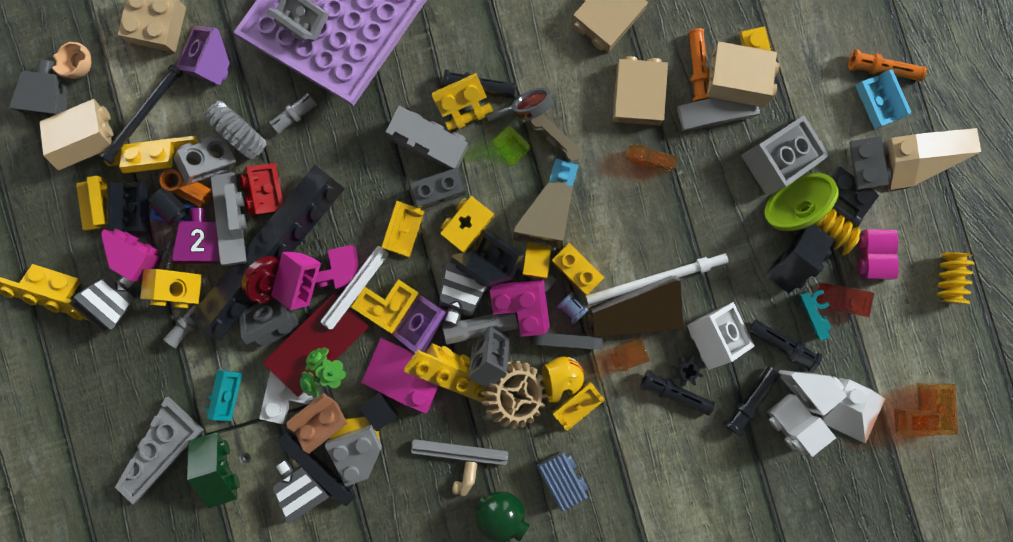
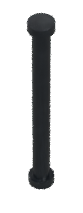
[99,64,183,165]

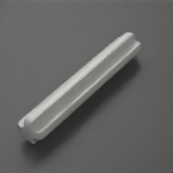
[411,439,508,466]

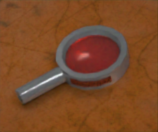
[487,88,554,123]

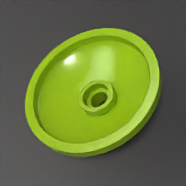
[765,173,839,231]

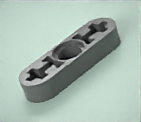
[531,333,603,350]

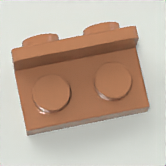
[286,393,347,454]

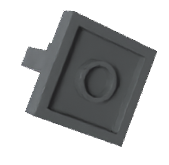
[239,299,301,350]

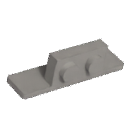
[211,173,247,266]

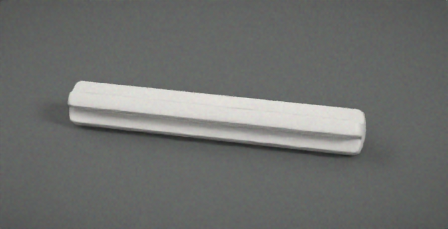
[321,246,388,330]

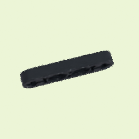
[277,431,356,506]

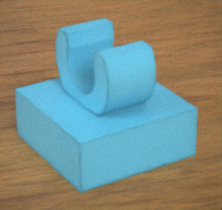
[549,158,579,186]

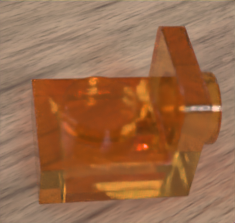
[611,338,650,371]

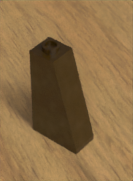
[586,275,683,337]

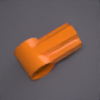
[160,169,212,208]

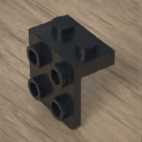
[450,229,524,286]

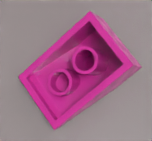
[361,338,439,414]

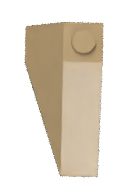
[884,128,981,190]

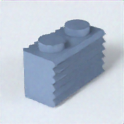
[537,451,589,512]

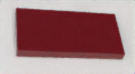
[262,293,369,398]

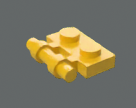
[432,73,493,131]

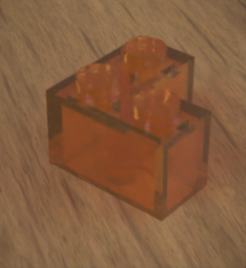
[894,382,958,436]

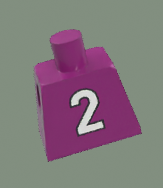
[172,208,221,264]

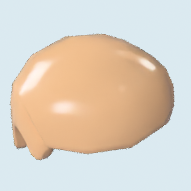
[52,42,92,79]

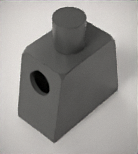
[9,59,67,117]

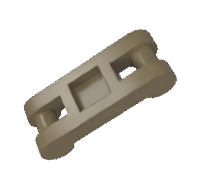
[530,114,581,164]

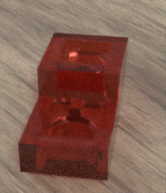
[816,283,874,317]

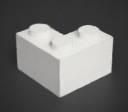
[766,394,836,457]

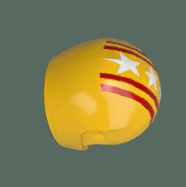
[542,356,584,403]

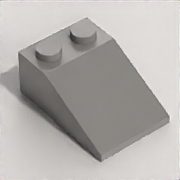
[741,115,829,196]

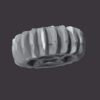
[204,101,267,159]

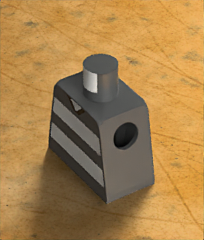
[439,263,489,326]
[69,275,135,335]
[273,459,331,524]

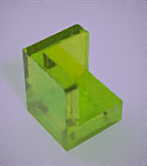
[492,125,530,166]

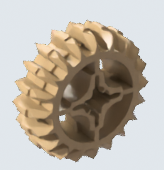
[481,361,548,429]

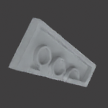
[115,397,204,504]

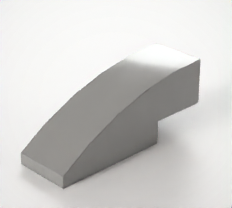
[677,98,760,131]

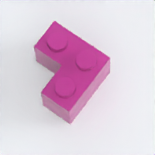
[490,279,550,336]

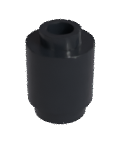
[148,188,187,225]

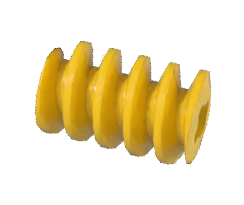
[815,209,861,256]
[937,252,974,304]

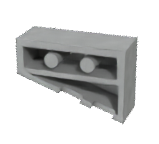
[386,105,469,170]

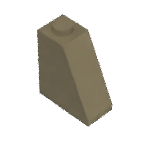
[513,181,573,249]

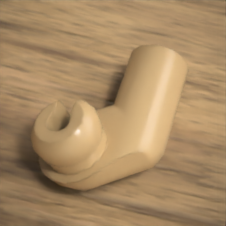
[452,462,477,497]

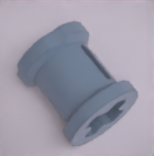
[556,292,588,324]

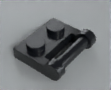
[831,166,879,229]

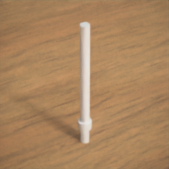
[586,253,728,305]

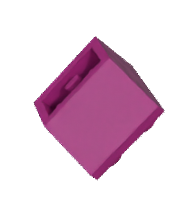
[101,229,162,282]

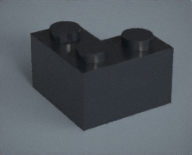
[766,224,834,294]

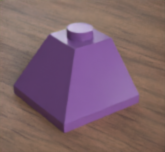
[176,25,230,85]

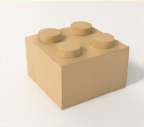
[118,0,186,53]

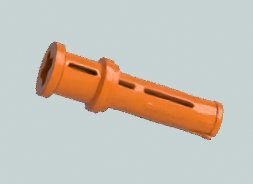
[688,28,711,102]
[848,49,927,81]

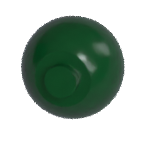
[475,491,530,542]

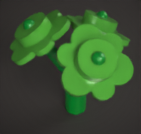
[300,347,347,398]

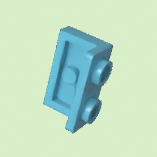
[855,70,911,129]

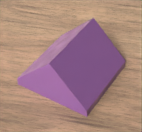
[392,294,447,353]

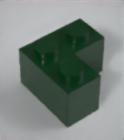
[187,432,240,508]

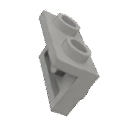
[267,0,329,41]

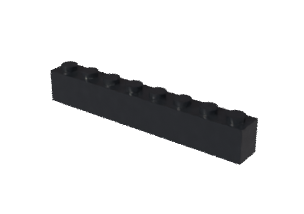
[190,165,345,341]

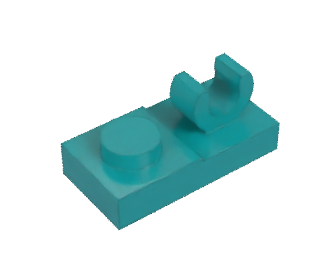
[798,290,832,341]
[205,369,243,421]

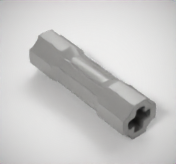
[442,313,518,345]

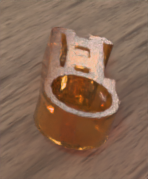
[625,144,678,171]

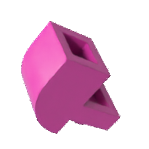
[315,245,359,290]

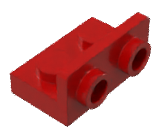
[240,163,284,218]

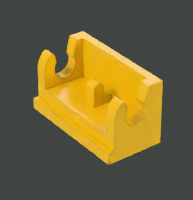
[381,201,424,257]
[552,381,604,431]

